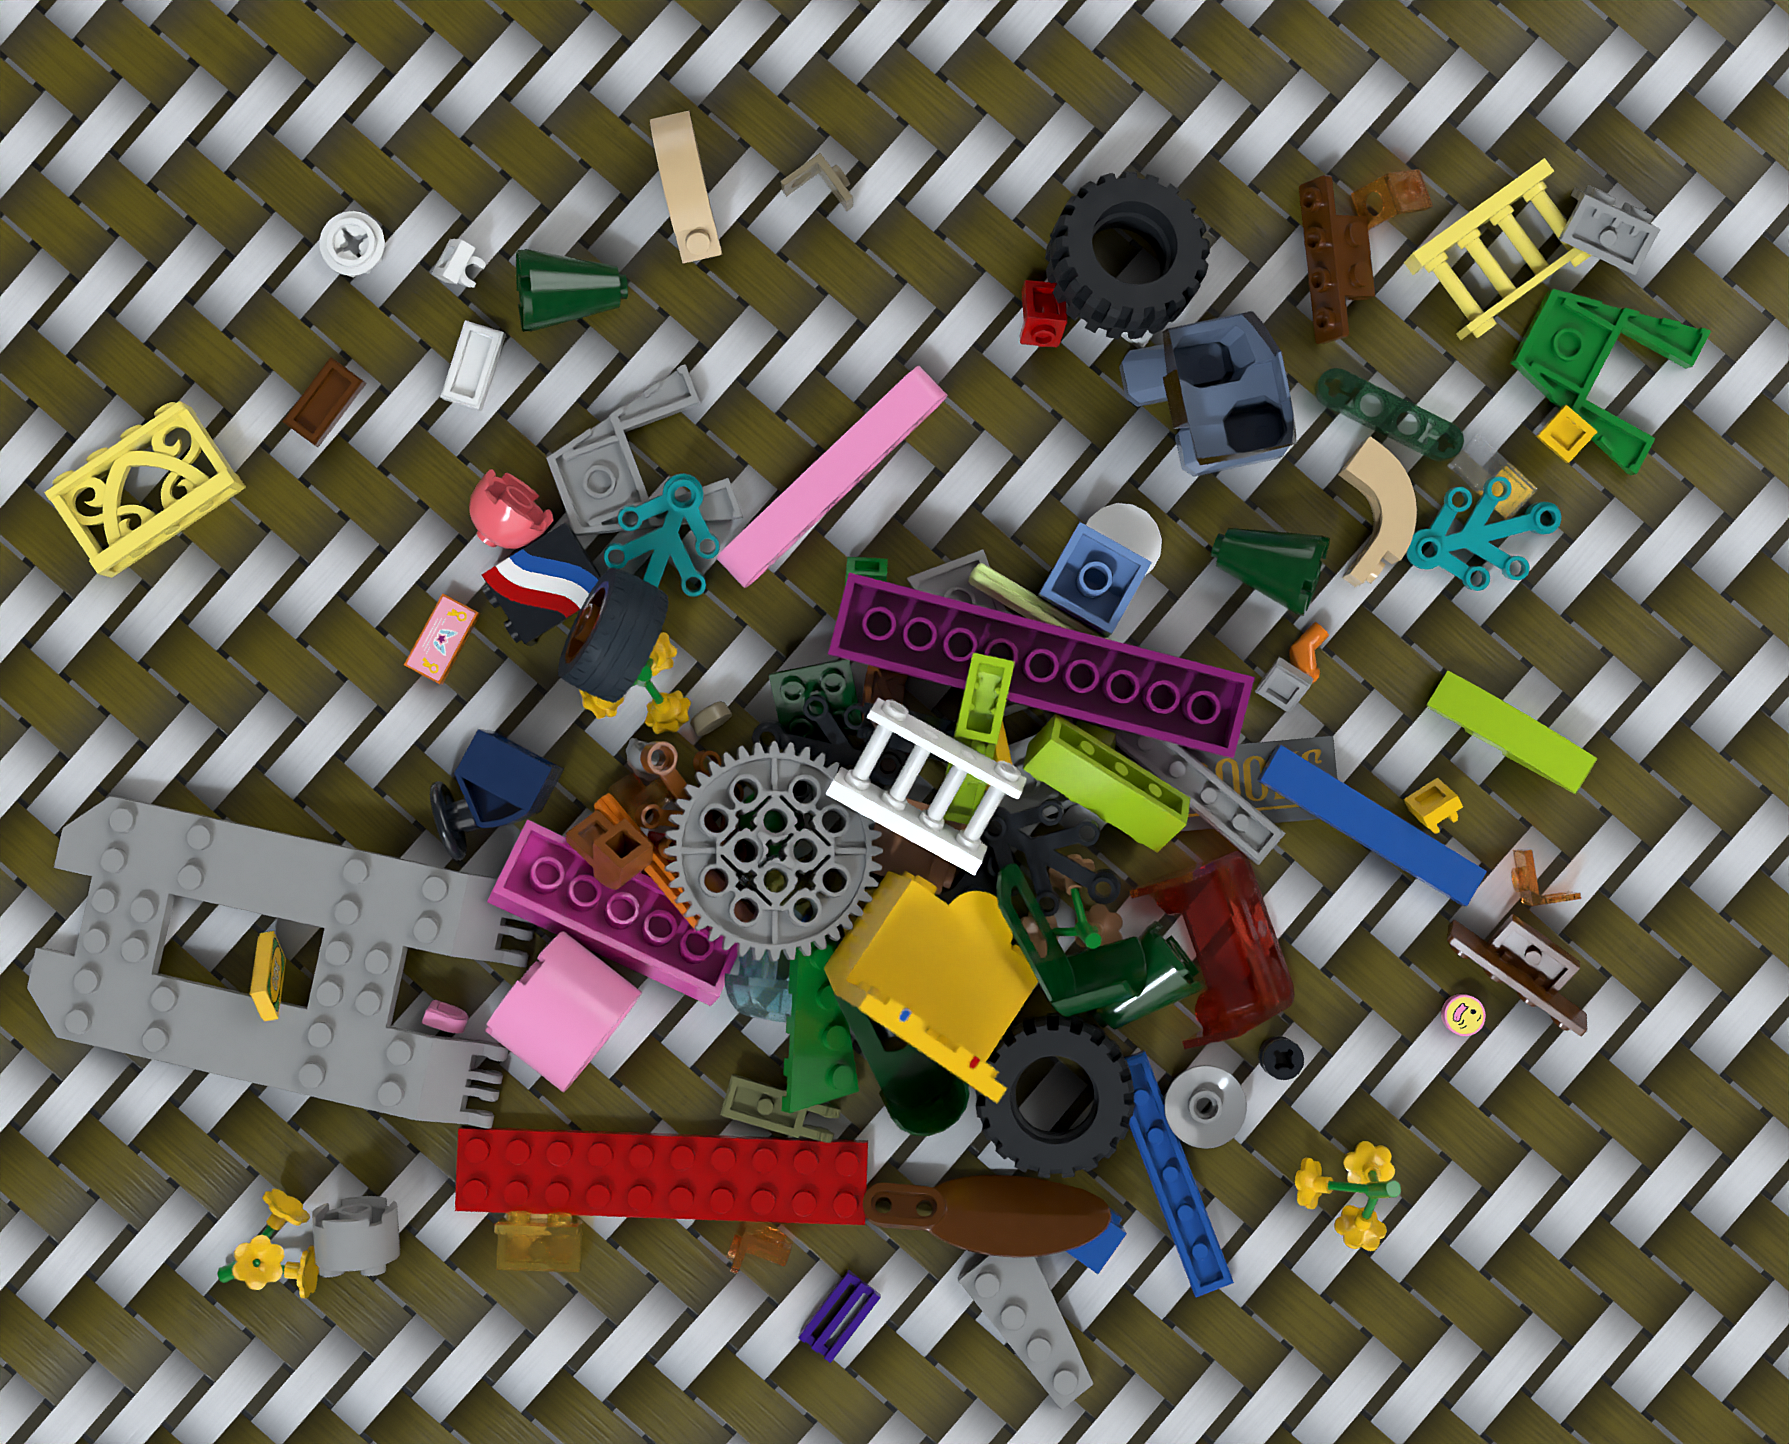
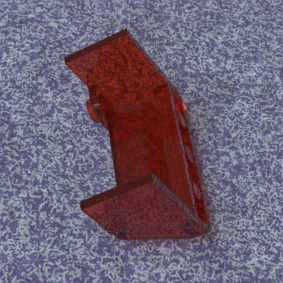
[1129,851,1295,1049]

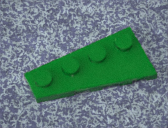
[781,935,859,1113]

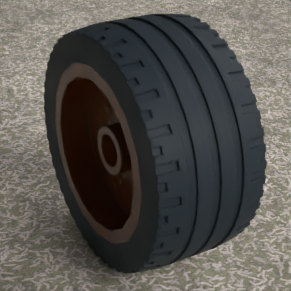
[558,567,668,703]

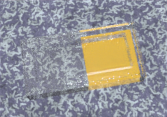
[1447,434,1538,519]

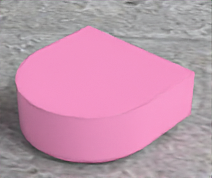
[422,1000,469,1033]

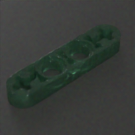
[1314,368,1464,461]

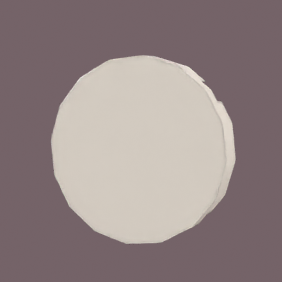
[1086,503,1162,575]

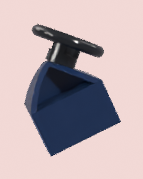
[430,729,564,861]

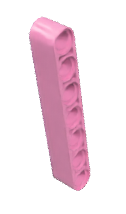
[717,366,947,588]

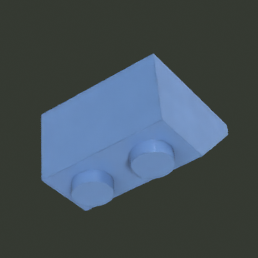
[1038,522,1152,638]

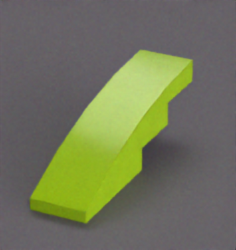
[943,653,1015,825]
[1427,671,1597,794]

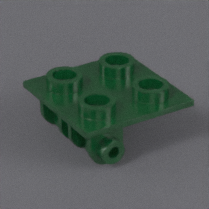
[768,659,862,741]

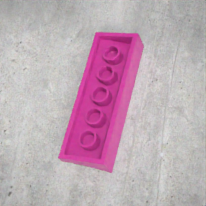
[487,819,737,1006]

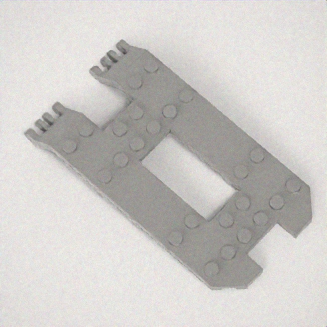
[27,796,534,1128]

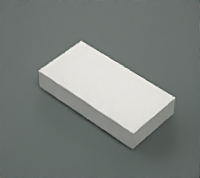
[440,320,506,411]

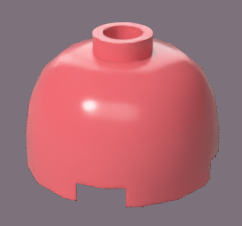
[469,469,554,549]

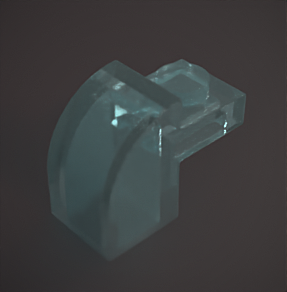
[725,948,792,1023]

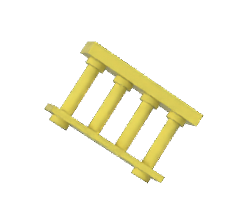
[1404,158,1592,340]

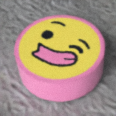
[1441,994,1486,1036]

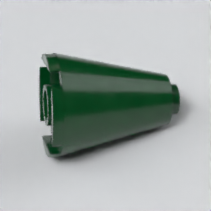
[516,249,628,332]
[1211,528,1330,616]
[1089,921,1206,1030]

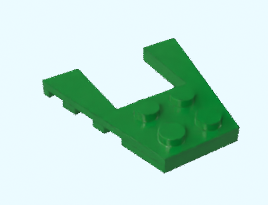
[1510,289,1711,476]

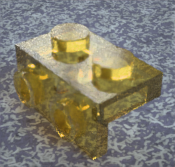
[494,1211,583,1272]

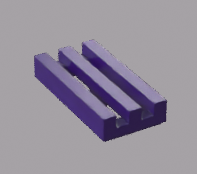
[798,1270,881,1363]

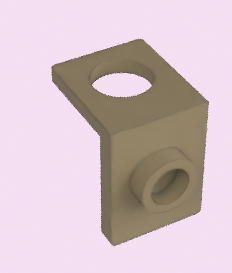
[781,153,853,211]

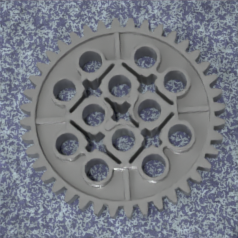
[663,742,883,961]

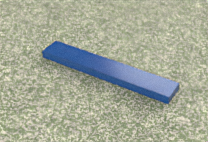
[1257,745,1487,906]
[1125,1050,1234,1297]

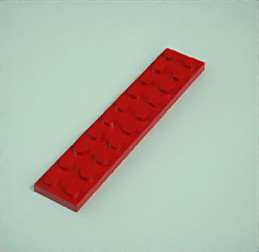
[455,1126,868,1225]

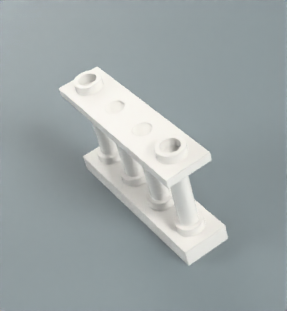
[826,698,1027,875]

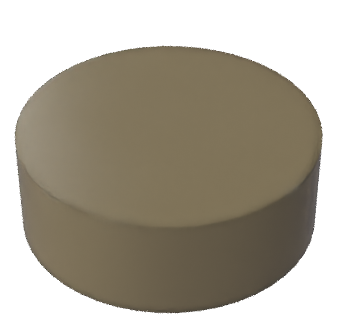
[690,701,732,736]

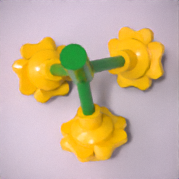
[579,632,691,734]

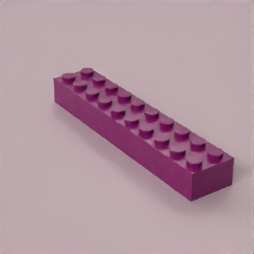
[828,573,1255,758]

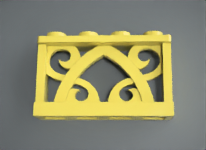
[44,401,246,578]

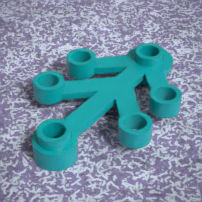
[604,473,720,597]
[1406,477,1561,591]

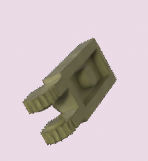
[720,1074,841,1143]

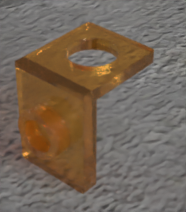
[1351,169,1433,230]
[1511,849,1581,906]

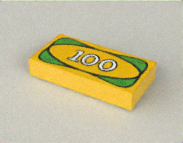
[250,931,286,1021]

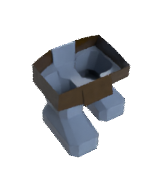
[1119,311,1297,477]

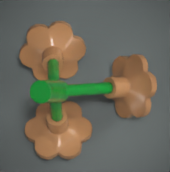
[1020,854,1123,958]

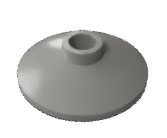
[1164,1065,1247,1148]

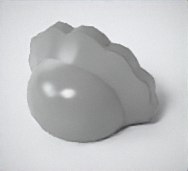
[626,738,661,781]

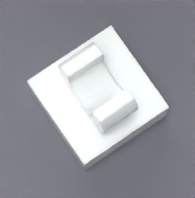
[432,239,486,287]

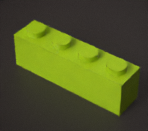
[1023,714,1190,853]

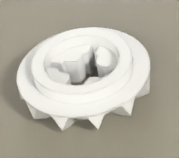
[320,211,386,278]

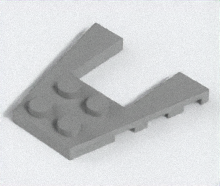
[547,364,743,536]

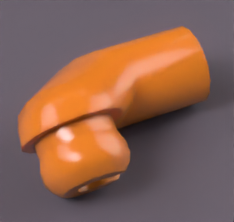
[1289,622,1329,683]

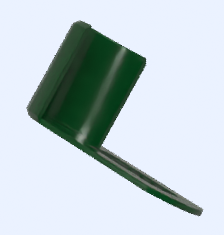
[996,864,1147,1017]
[833,992,970,1136]

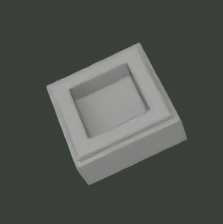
[1255,657,1314,714]

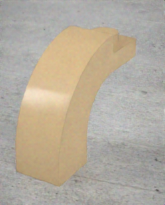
[650,111,722,263]
[1338,436,1417,587]

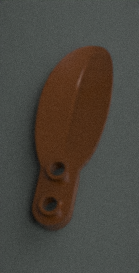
[863,1175,1112,1258]

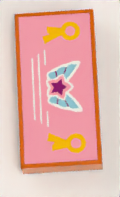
[404,593,481,685]

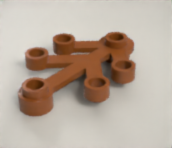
[635,741,747,862]

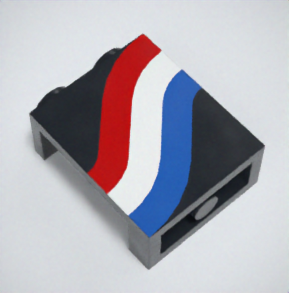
[481,523,602,647]

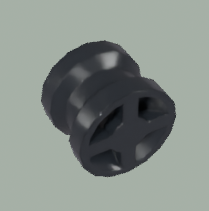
[1258,1036,1304,1080]

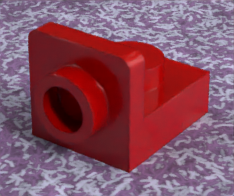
[1019,280,1067,347]

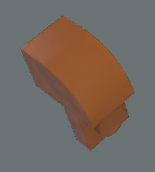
[566,810,653,890]

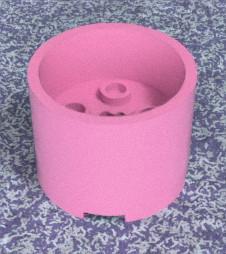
[485,931,642,1093]

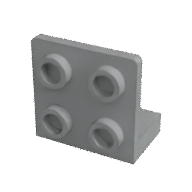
[1559,185,1661,275]

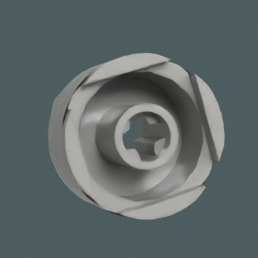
[312,1196,400,1277]

